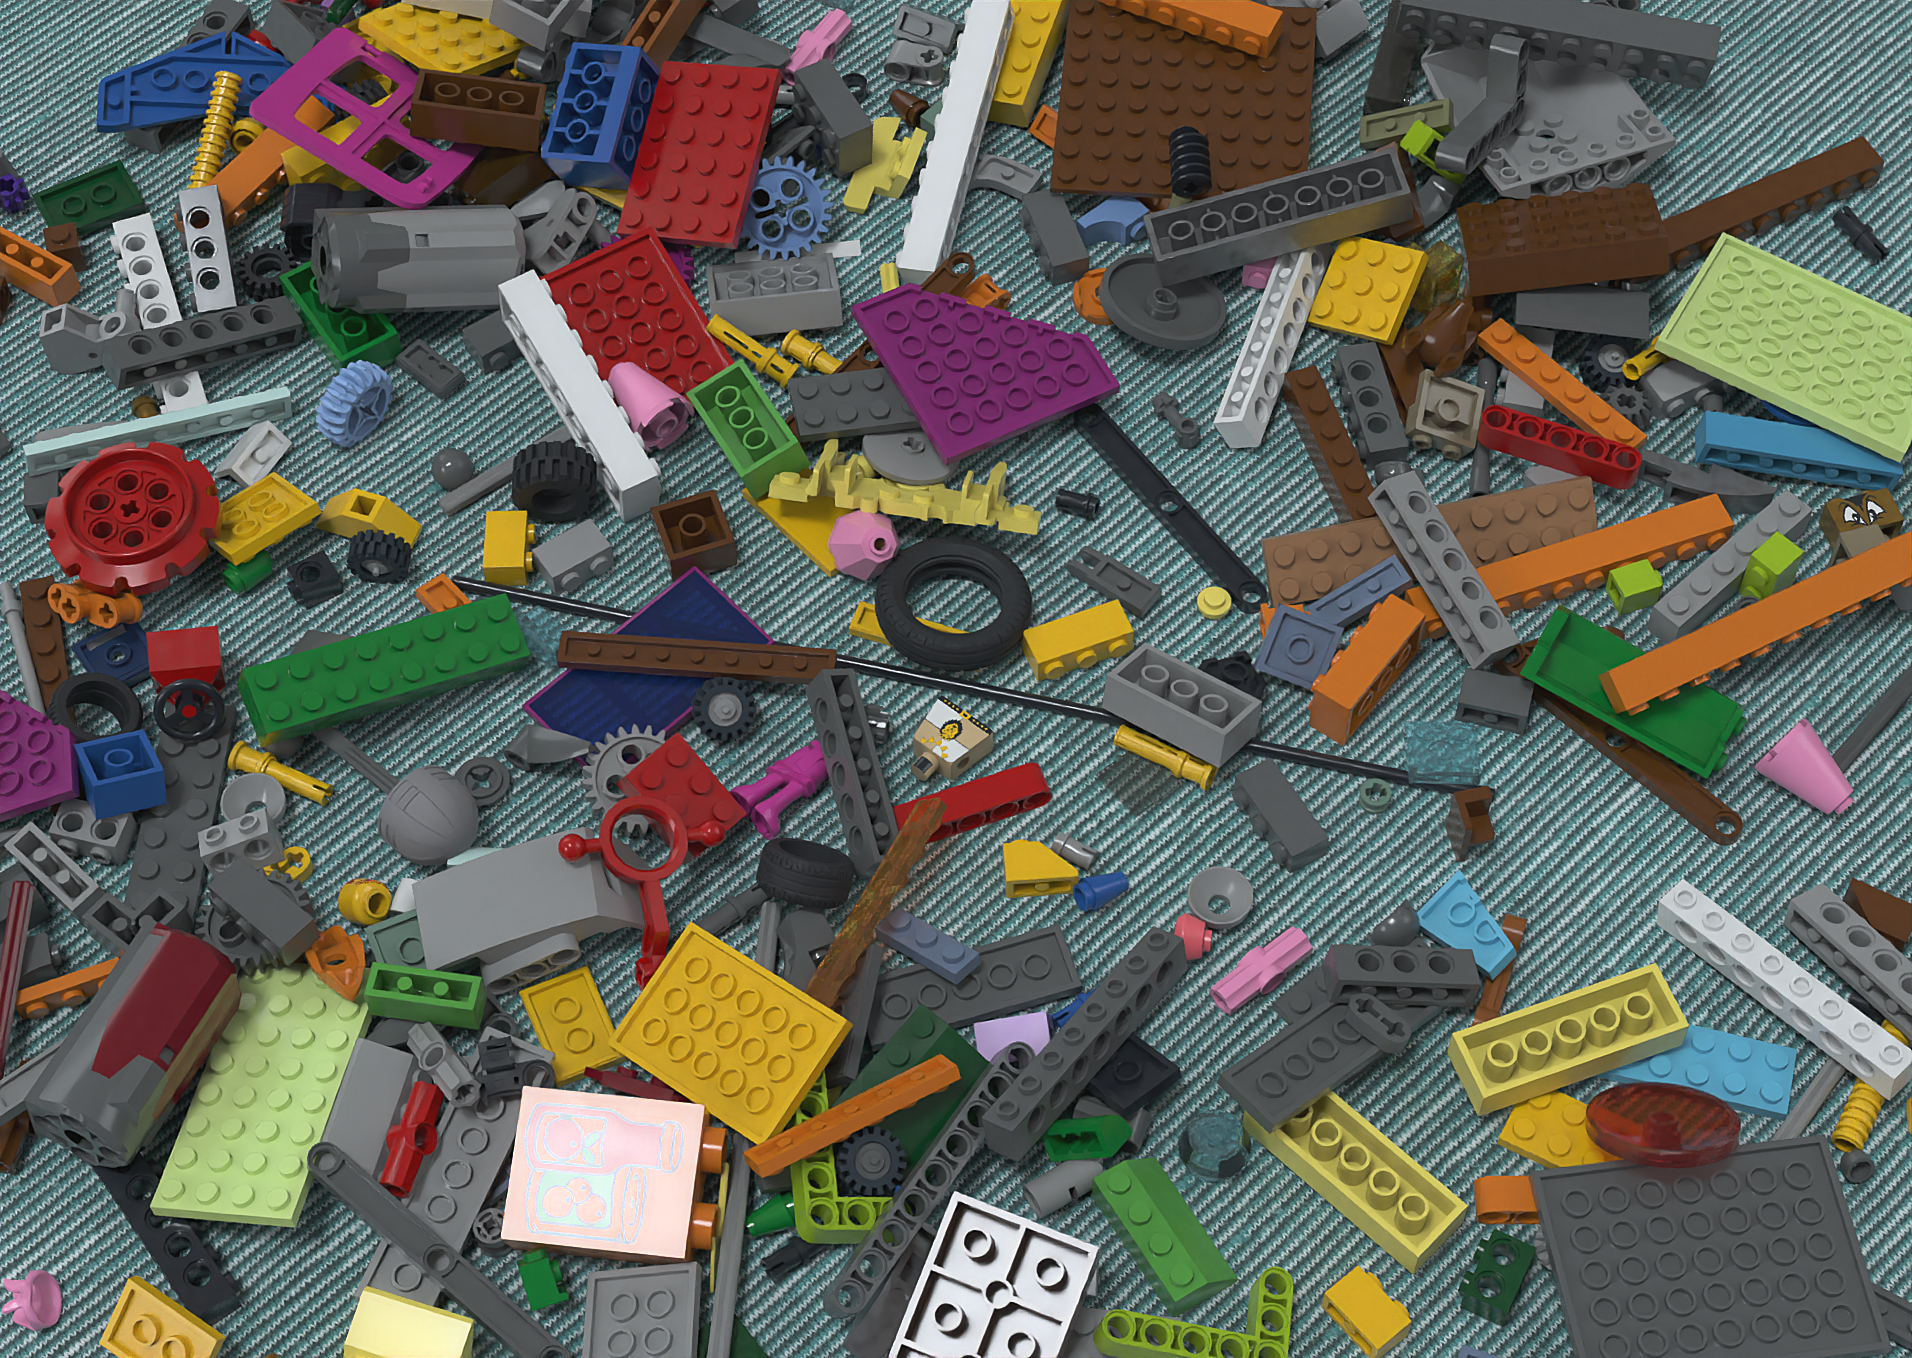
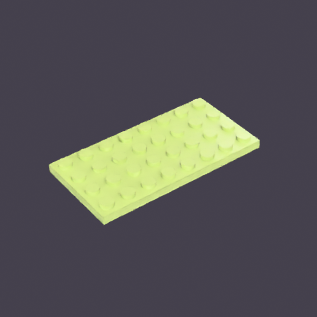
[150,962,373,1228]

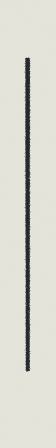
[452,575,1495,802]

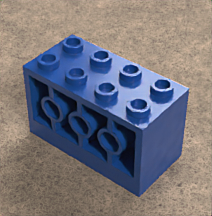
[541,42,661,191]

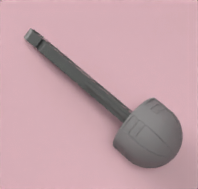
[311,726,478,866]

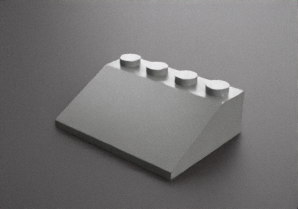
[705,253,843,340]

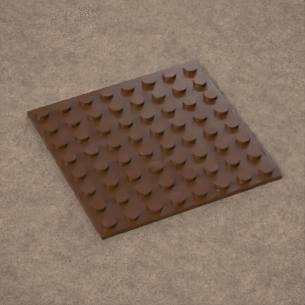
[1050,0,1317,200]

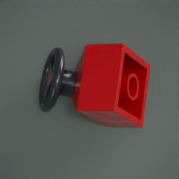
[146,626,226,742]

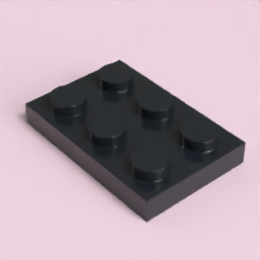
[1085,1032,1182,1119]

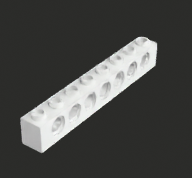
[110,213,208,414]
[1213,242,1333,449]
[1657,879,1912,1101]

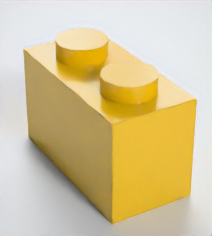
[483,511,536,586]
[1321,1265,1412,1358]

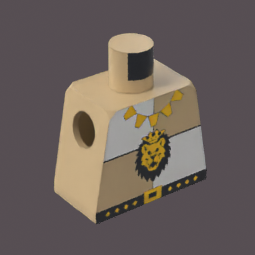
[910,695,993,781]

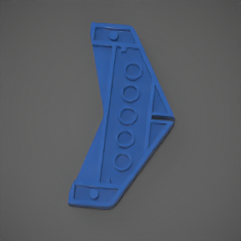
[96,31,350,133]

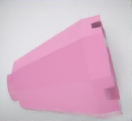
[827,509,901,581]

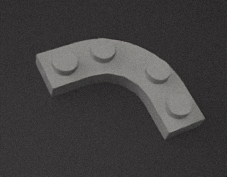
[916,154,1043,200]

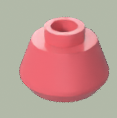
[1174,913,1212,961]

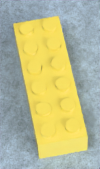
[1447,963,1689,1117]
[1242,1090,1468,1275]

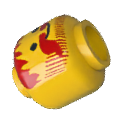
[338,878,392,926]

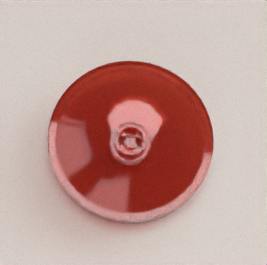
[1585,1082,1741,1168]

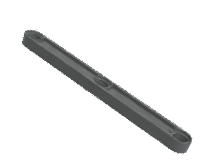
[307,1142,571,1358]

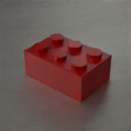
[616,732,747,865]

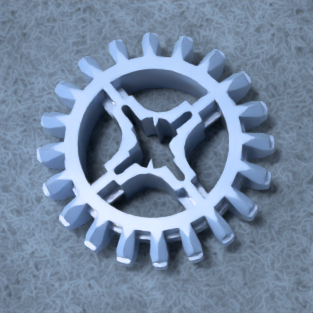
[316,360,394,448]

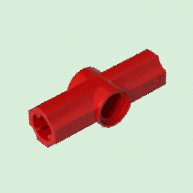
[379,1081,444,1198]

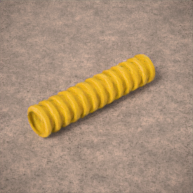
[187,71,243,189]
[1831,1019,1911,1153]

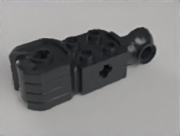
[280,183,463,262]

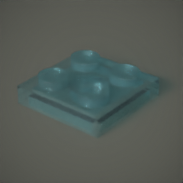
[1403,721,1481,785]

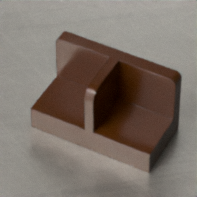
[1445,786,1495,862]

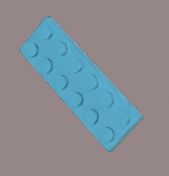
[1596,1024,1797,1121]

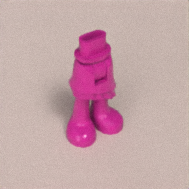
[729,740,829,840]

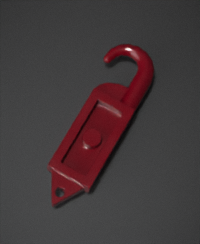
[583,1065,713,1116]

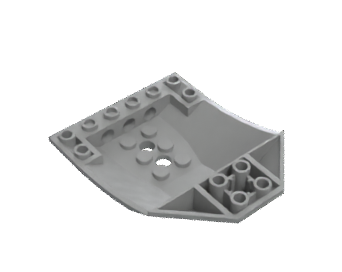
[1421,40,1676,199]

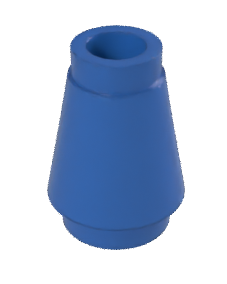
[1073,871,1129,912]

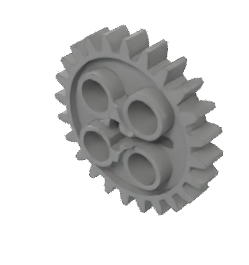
[581,724,665,838]

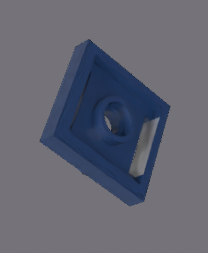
[71,622,150,688]

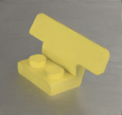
[843,117,928,214]

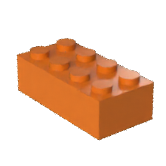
[1308,594,1426,746]

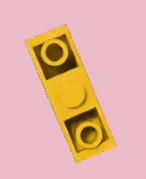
[316,488,422,549]

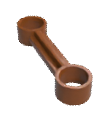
[1471,913,1528,1027]

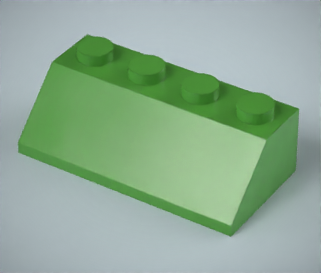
[1091,1157,1238,1317]

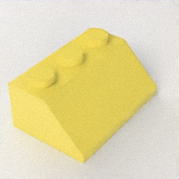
[343,1286,475,1358]

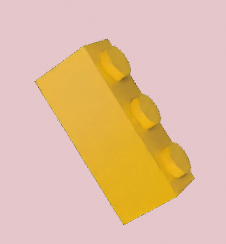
[1022,599,1134,682]

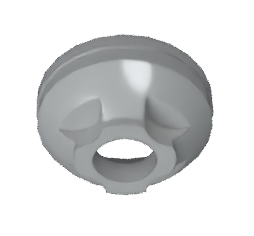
[220,773,286,825]
[1187,866,1253,929]

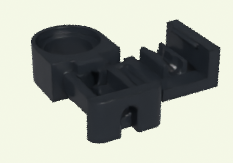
[477,1036,555,1107]

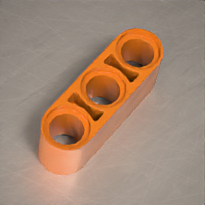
[1473,1176,1540,1224]

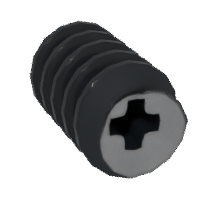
[1169,126,1212,197]

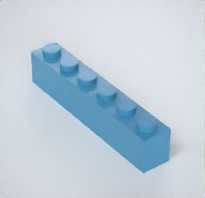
[1695,411,1903,493]

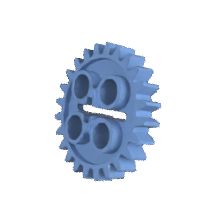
[740,155,834,260]

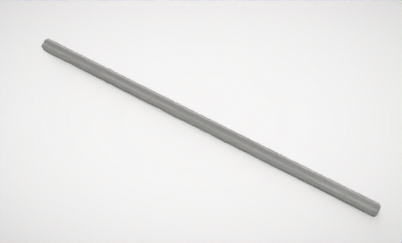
[707,901,782,1358]

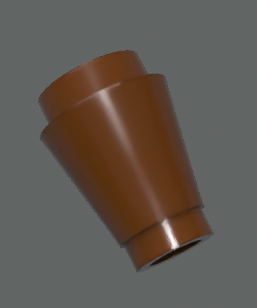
[888,89,930,128]

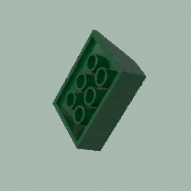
[830,1003,999,1186]

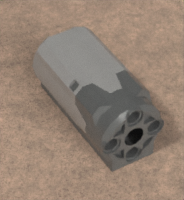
[311,204,526,314]

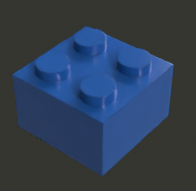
[74,729,167,820]

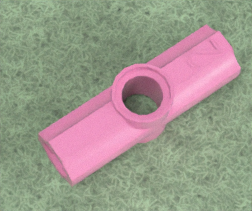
[780,8,853,86]
[1210,926,1313,1015]

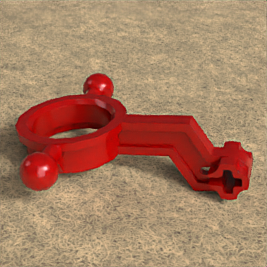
[558,795,726,991]

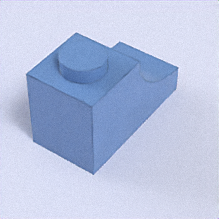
[1076,196,1150,248]

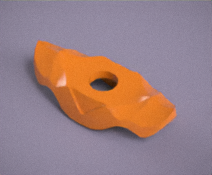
[304,925,365,1002]

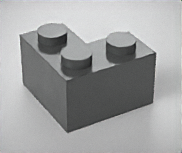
[81,886,194,959]

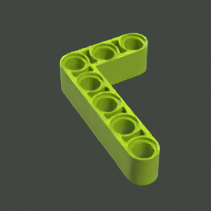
[786,1070,913,1244]
[1093,1266,1294,1358]

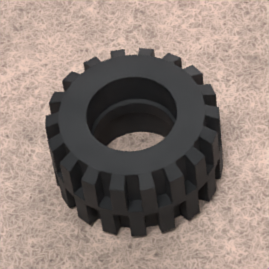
[511,441,597,522]

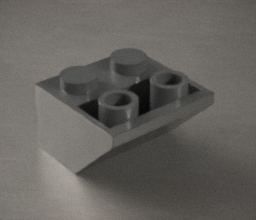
[758,125,818,202]

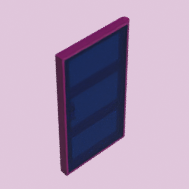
[522,566,775,787]

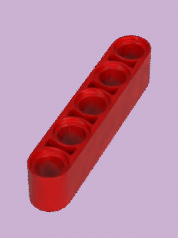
[1478,405,1642,490]
[892,762,1053,852]

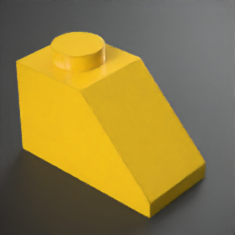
[1003,839,1078,898]

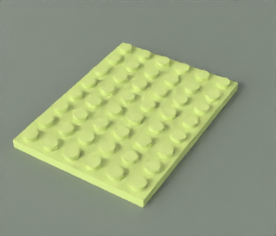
[1654,232,1912,463]

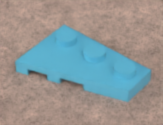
[1417,869,1517,980]

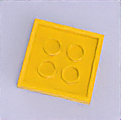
[1306,236,1429,346]
[206,472,322,566]

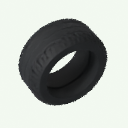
[45,672,143,744]
[756,838,855,909]

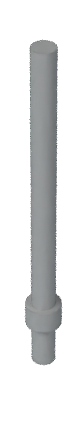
[0,582,46,715]

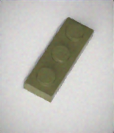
[1360,98,1454,150]

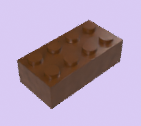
[410,68,547,152]

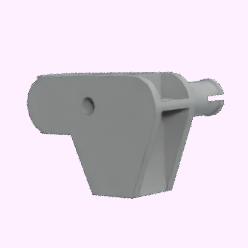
[523,188,613,278]
[39,289,143,375]

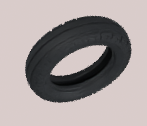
[875,536,1032,672]

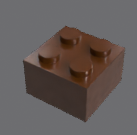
[650,489,738,582]

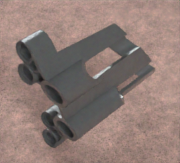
[516,0,791,83]

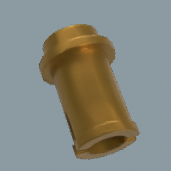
[131,396,158,419]

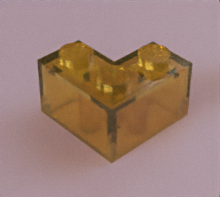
[1405,239,1464,315]

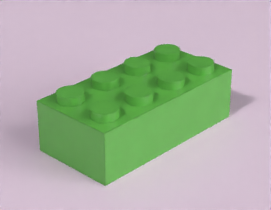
[686,358,811,500]

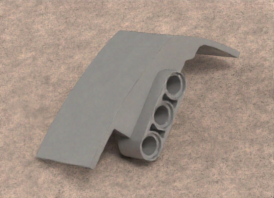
[412,827,673,995]

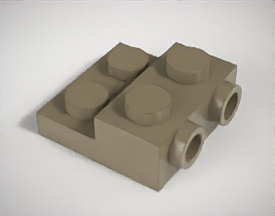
[1404,369,1485,459]

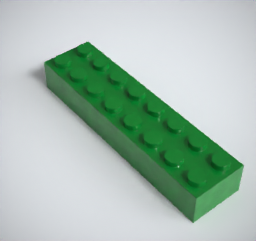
[237,593,531,747]

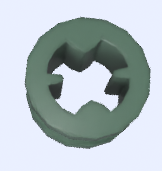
[1359,778,1392,814]

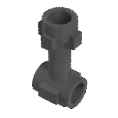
[1152,392,1200,449]

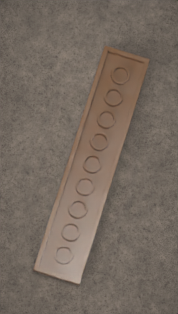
[1261,475,1598,607]

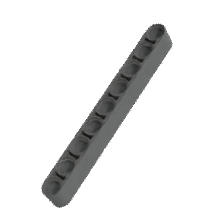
[823,1041,1036,1319]

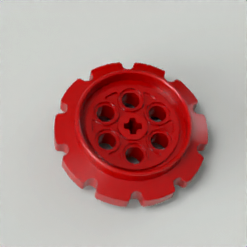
[45,442,223,596]

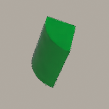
[1041,1115,1133,1162]

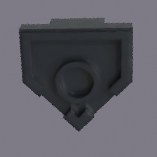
[1198,650,1267,700]

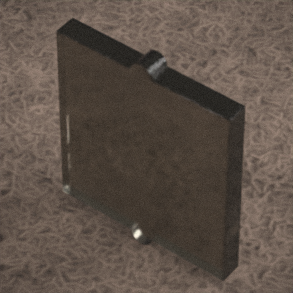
[1096,751,1181,818]

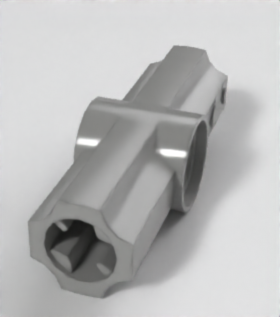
[407,1021,481,1108]

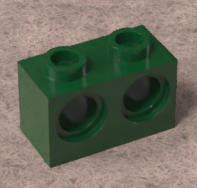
[1458,1229,1537,1327]

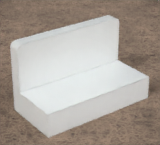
[214,420,292,489]

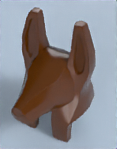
[1401,298,1482,378]

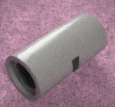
[1022,1158,1104,1219]

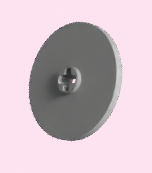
[862,427,960,485]

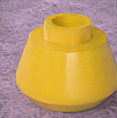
[227,117,266,155]

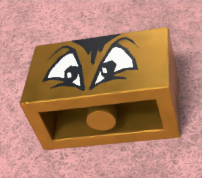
[1818,488,1905,550]

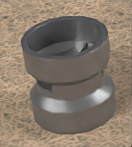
[473,1208,512,1258]

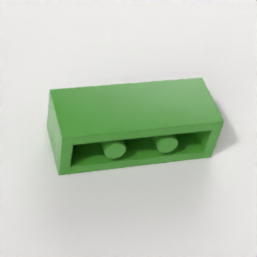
[364,962,487,1030]

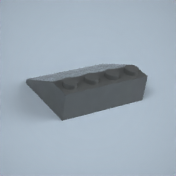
[1511,280,1649,339]

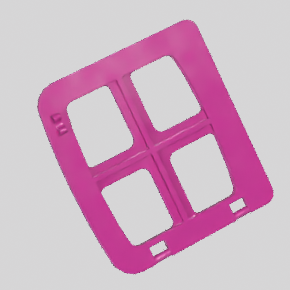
[249,27,485,210]

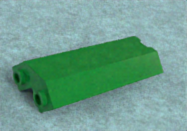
[1520,604,1747,779]

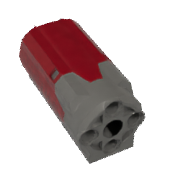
[24,918,242,1168]

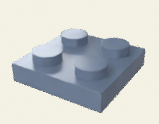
[1253,603,1344,690]

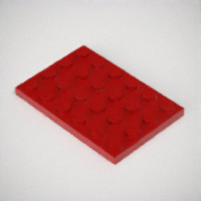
[616,61,783,249]
[539,226,734,415]

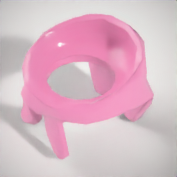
[1,1270,62,1332]

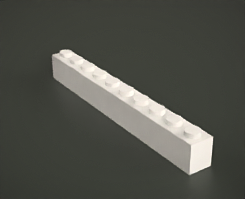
[896,0,1015,285]

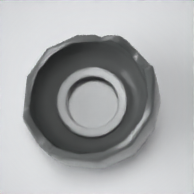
[1367,899,1420,947]

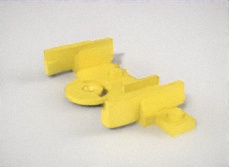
[768,439,1042,535]

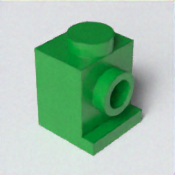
[516,1247,569,1311]

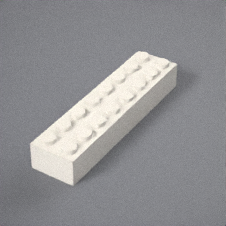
[498,269,662,523]

